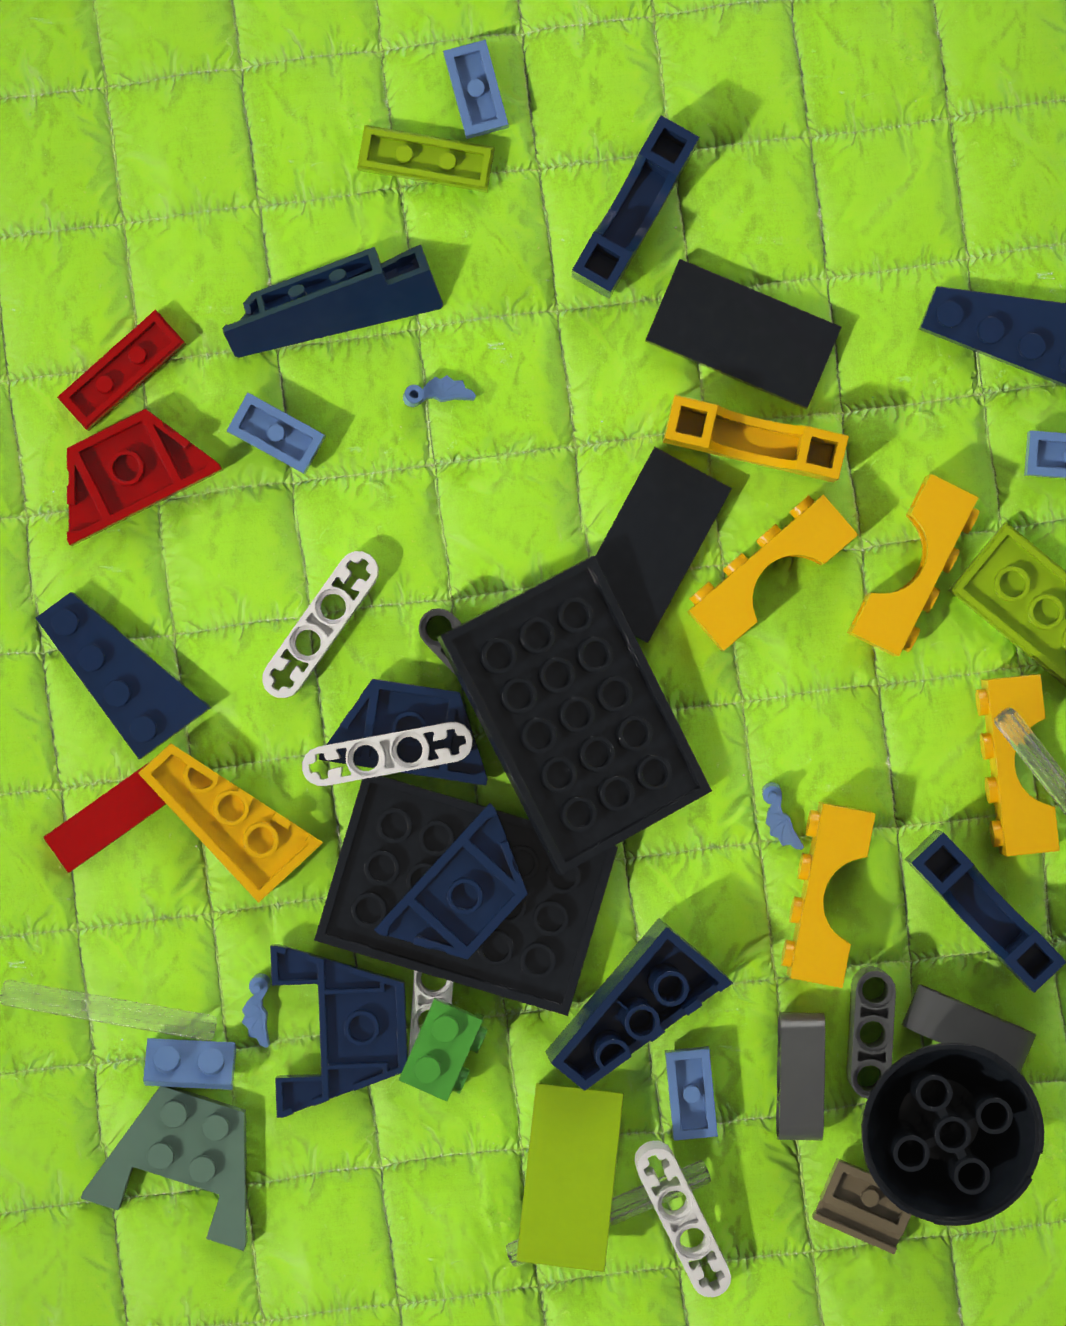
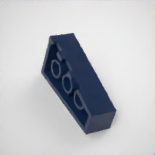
[545,918,733,1091]

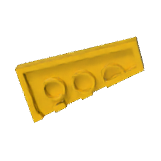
[138,743,324,903]

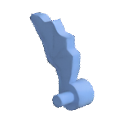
[403,375,476,407]
[762,782,804,850]
[242,973,271,1048]

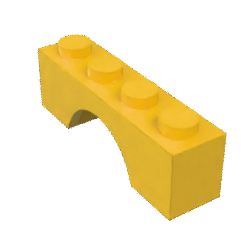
[663,395,849,483]
[847,474,980,656]
[687,495,858,651]
[975,674,1060,856]
[781,802,876,988]

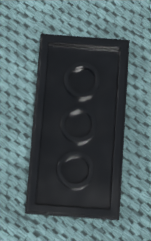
[645,259,841,409]
[595,447,732,643]

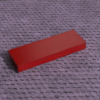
[57,310,186,431]
[43,761,166,873]

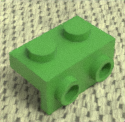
[399,997,488,1101]

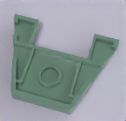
[81,1086,248,1251]

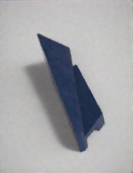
[222,245,443,358]

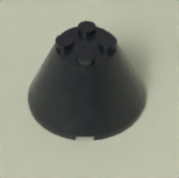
[861,1043,1044,1226]

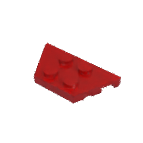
[67,409,223,546]

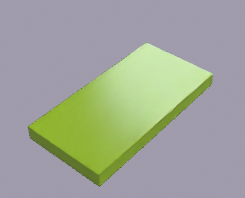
[948,522,1066,687]
[516,1083,624,1272]

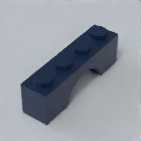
[571,115,700,299]
[904,829,1066,993]

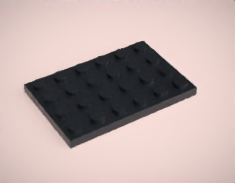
[437,556,712,875]
[314,776,618,1016]

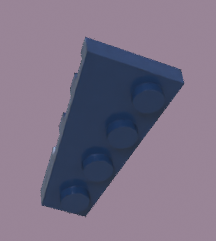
[919,286,1066,387]
[36,592,212,760]

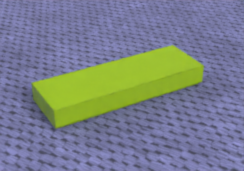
[357,125,495,193]

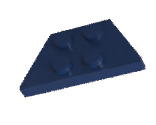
[319,679,488,785]
[374,803,528,960]

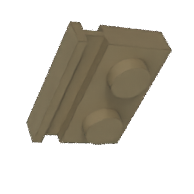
[812,1158,911,1254]

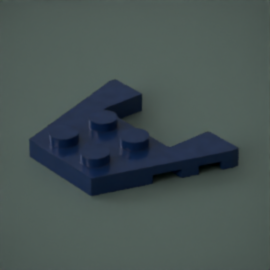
[270,944,408,1118]

